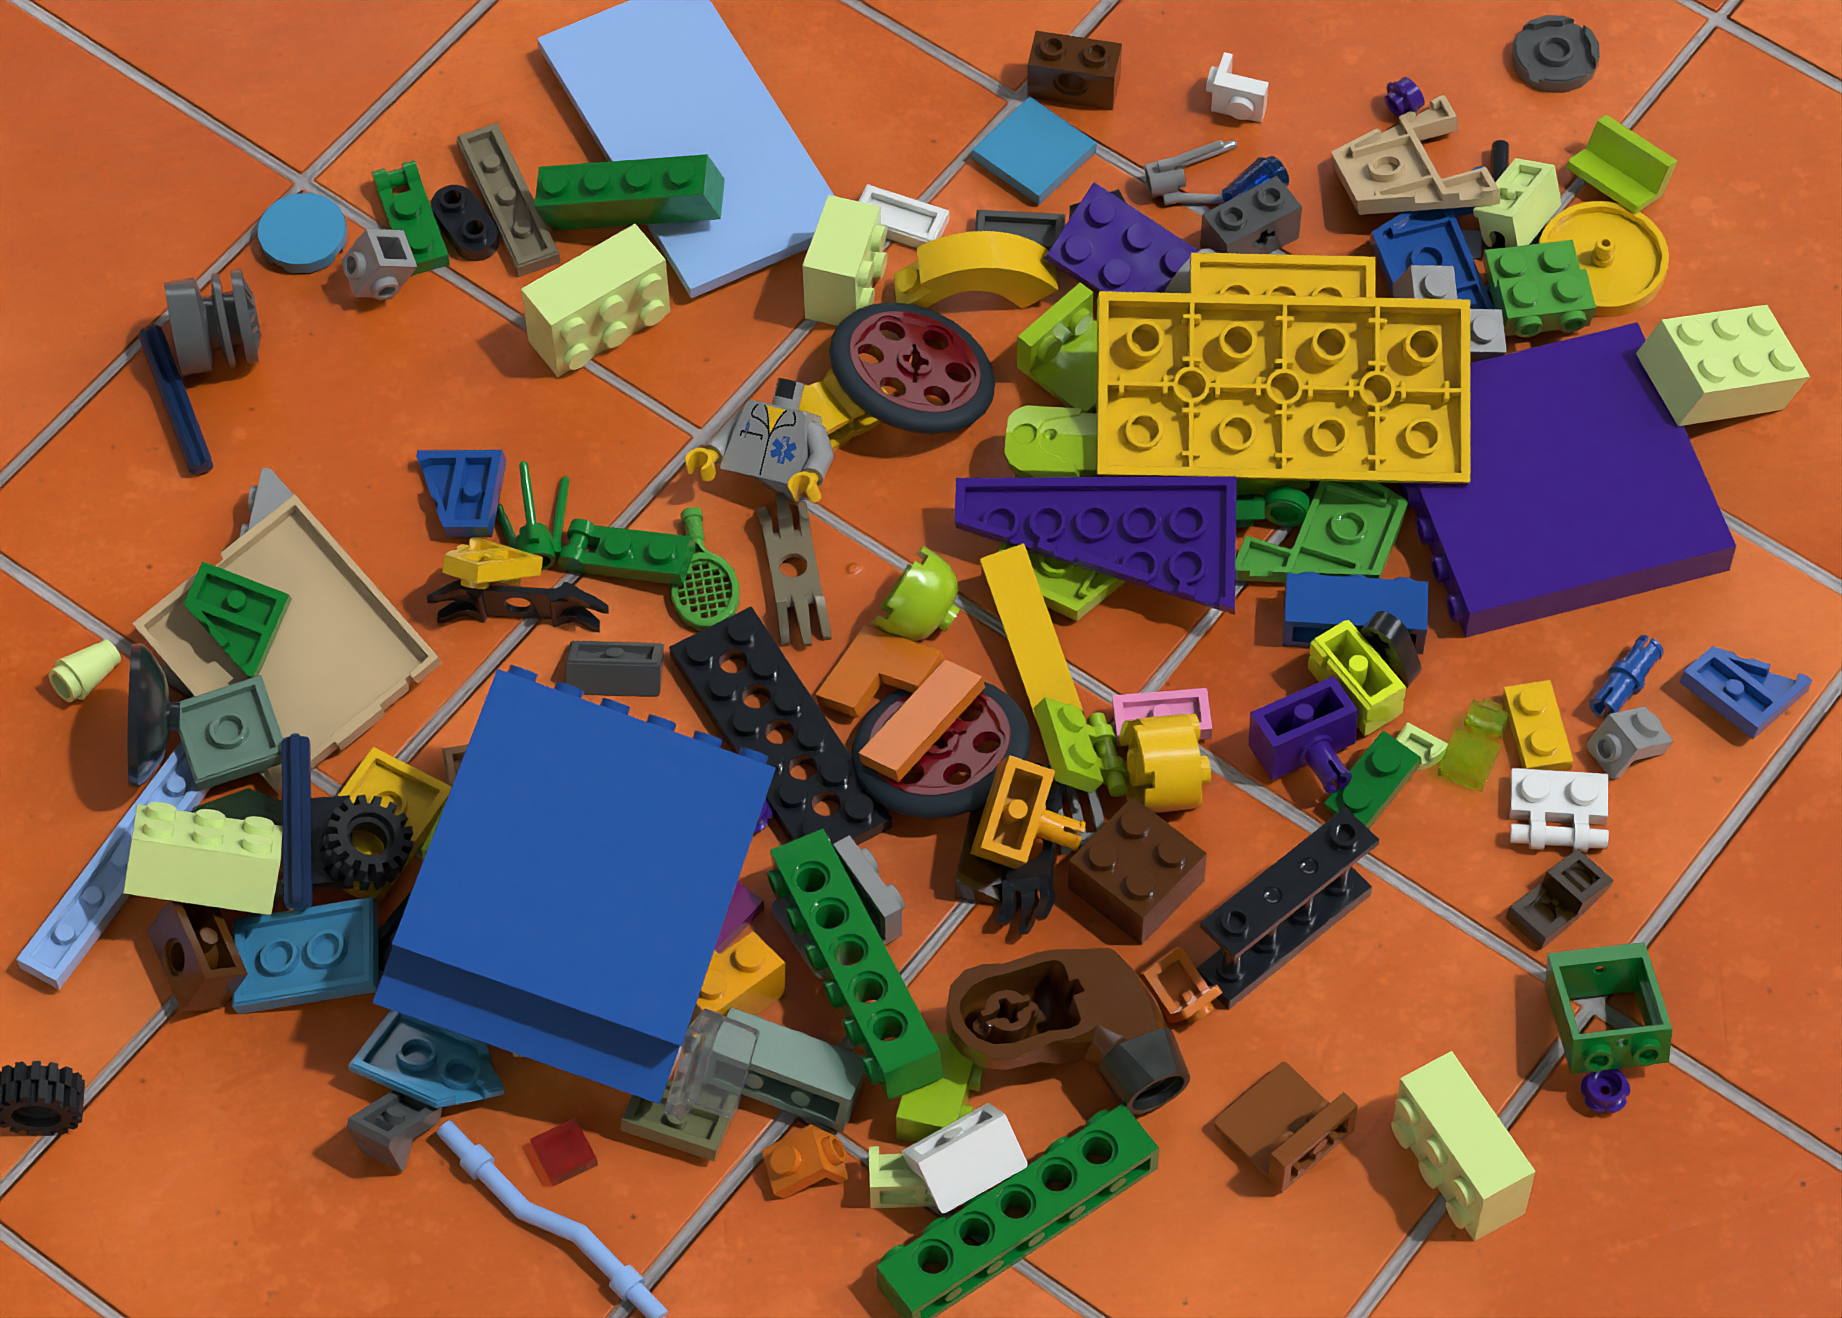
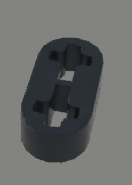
[1361,611,1422,689]

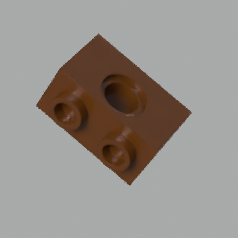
[1027,31,1122,110]
[147,900,248,1012]

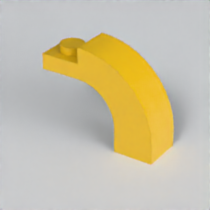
[893,231,1058,309]

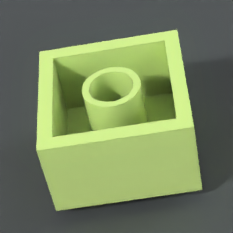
[802,195,888,326]

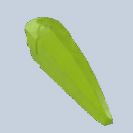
[1005,405,1311,495]

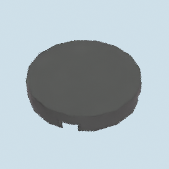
[1512,15,1600,93]

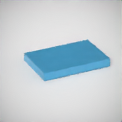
[232,897,379,1014]

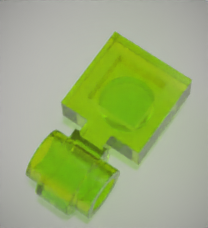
[1438,698,1510,792]

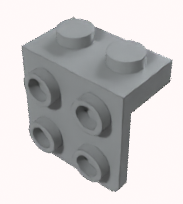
[772,835,905,979]

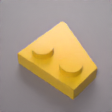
[442,537,543,589]

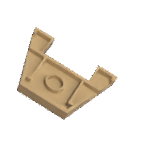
[1331,95,1500,215]

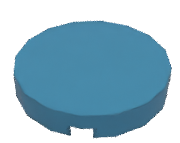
[258,193,348,273]

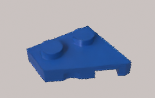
[416,450,507,537]
[1679,646,1812,739]

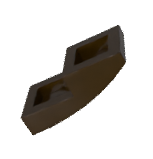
[1505,849,1614,949]

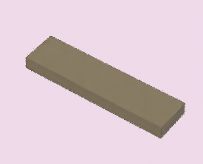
[456,123,561,277]

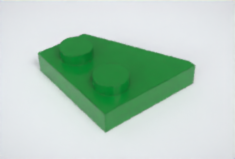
[184,561,292,679]

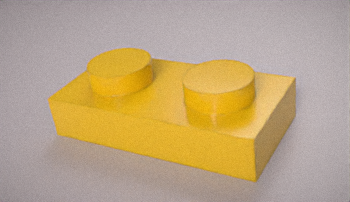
[1502,680,1573,771]

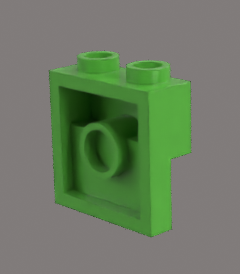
[1482,240,1596,337]

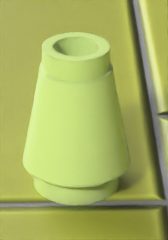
[48,639,121,702]

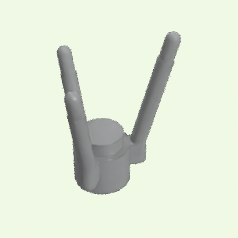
[1144,140,1237,206]

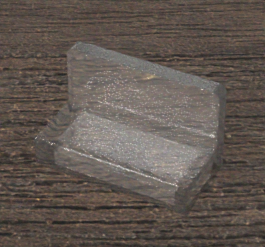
[664,1008,759,1121]

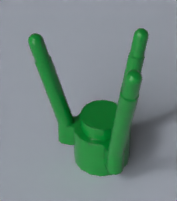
[496,461,570,570]

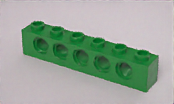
[767,829,944,1100]
[876,1103,1159,1318]

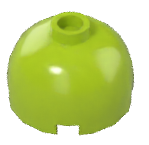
[872,545,960,642]

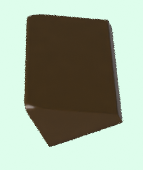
[955,805,1006,905]

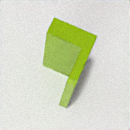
[1566,115,1678,213]

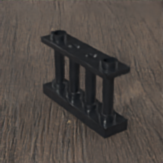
[1196,807,1380,1010]

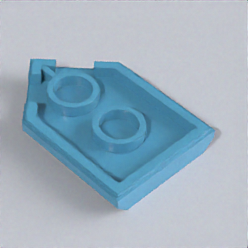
[348,1010,504,1108]

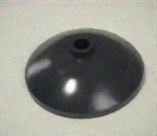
[128,643,180,788]

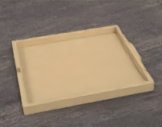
[132,494,442,796]

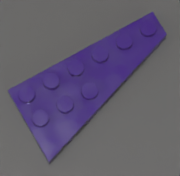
[955,476,1237,615]

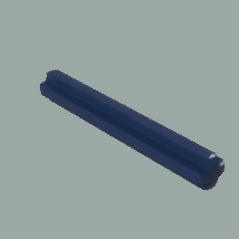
[139,324,213,476]
[281,733,313,911]

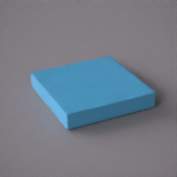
[972,97,1097,205]

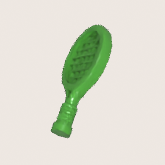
[670,507,740,631]

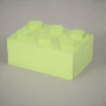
[521,224,671,377]
[1636,305,1810,426]
[123,802,282,915]
[1391,1051,1536,1241]

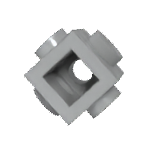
[341,229,418,300]

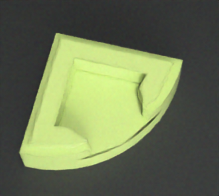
[1396,722,1449,771]

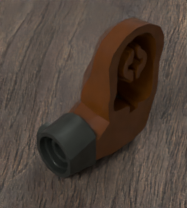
[945,948,1190,1114]

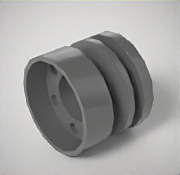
[164,269,261,376]

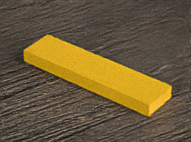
[980,543,1085,730]

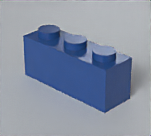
[1282,572,1428,654]

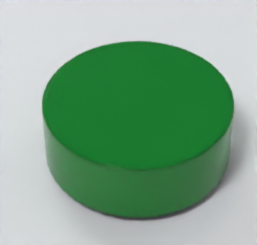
[1264,486,1310,527]

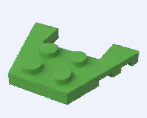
[1236,481,1409,582]

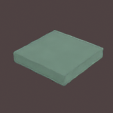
[178,675,283,791]

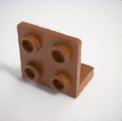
[1214,1062,1358,1193]

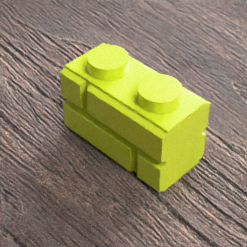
[1308,620,1406,736]

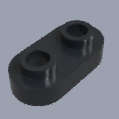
[431,185,499,261]

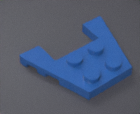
[1369,166,1495,309]

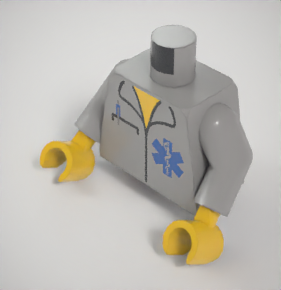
[685,378,834,503]

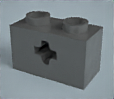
[1200,176,1302,254]

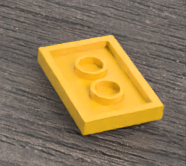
[338,747,452,904]

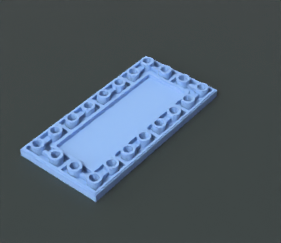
[537,0,834,298]

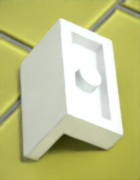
[902,1103,1027,1213]

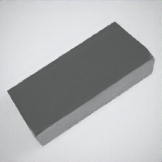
[566,641,664,696]

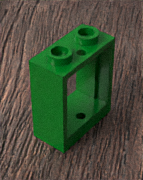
[1545,942,1672,1074]

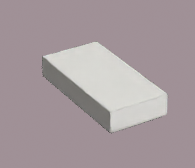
[858,184,949,248]

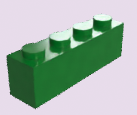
[534,154,725,231]

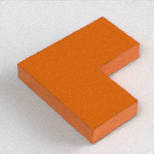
[815,625,945,718]

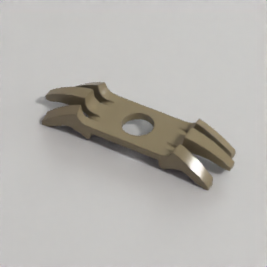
[757,492,832,647]

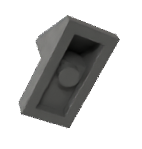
[346,1090,443,1172]

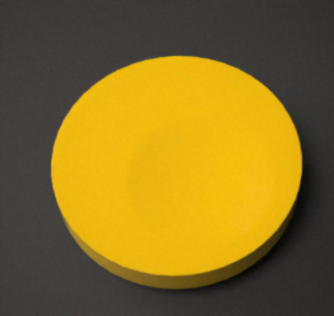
[1539,201,1669,317]

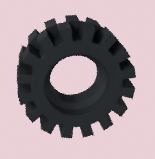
[319,795,414,891]
[0,1061,85,1136]

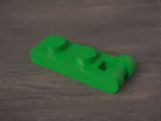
[371,160,450,276]
[558,519,696,585]

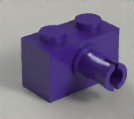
[1249,676,1358,793]

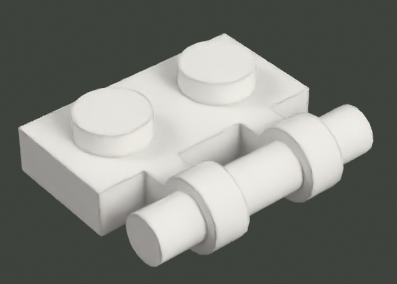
[1509,768,1609,852]

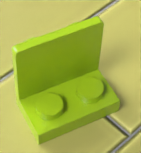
[1017,282,1097,413]

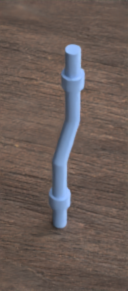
[437,1120,668,1318]

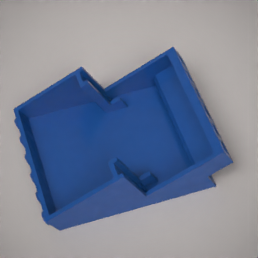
[372,665,776,1104]

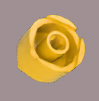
[1119,713,1211,813]

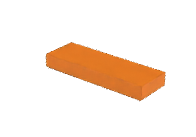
[859,659,985,782]

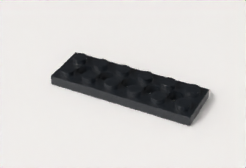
[669,606,892,846]

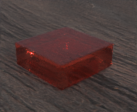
[530,1118,598,1186]

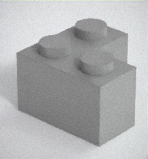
[1392,265,1507,363]

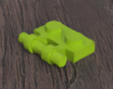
[1033,697,1128,797]

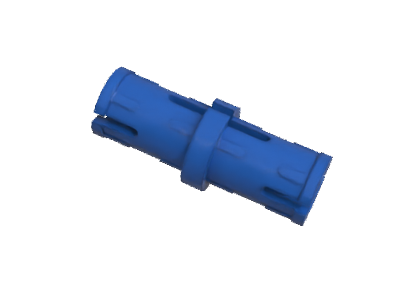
[1589,635,1664,720]

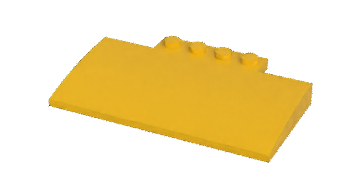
[1096,252,1470,484]

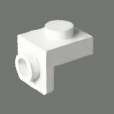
[1206,52,1269,123]

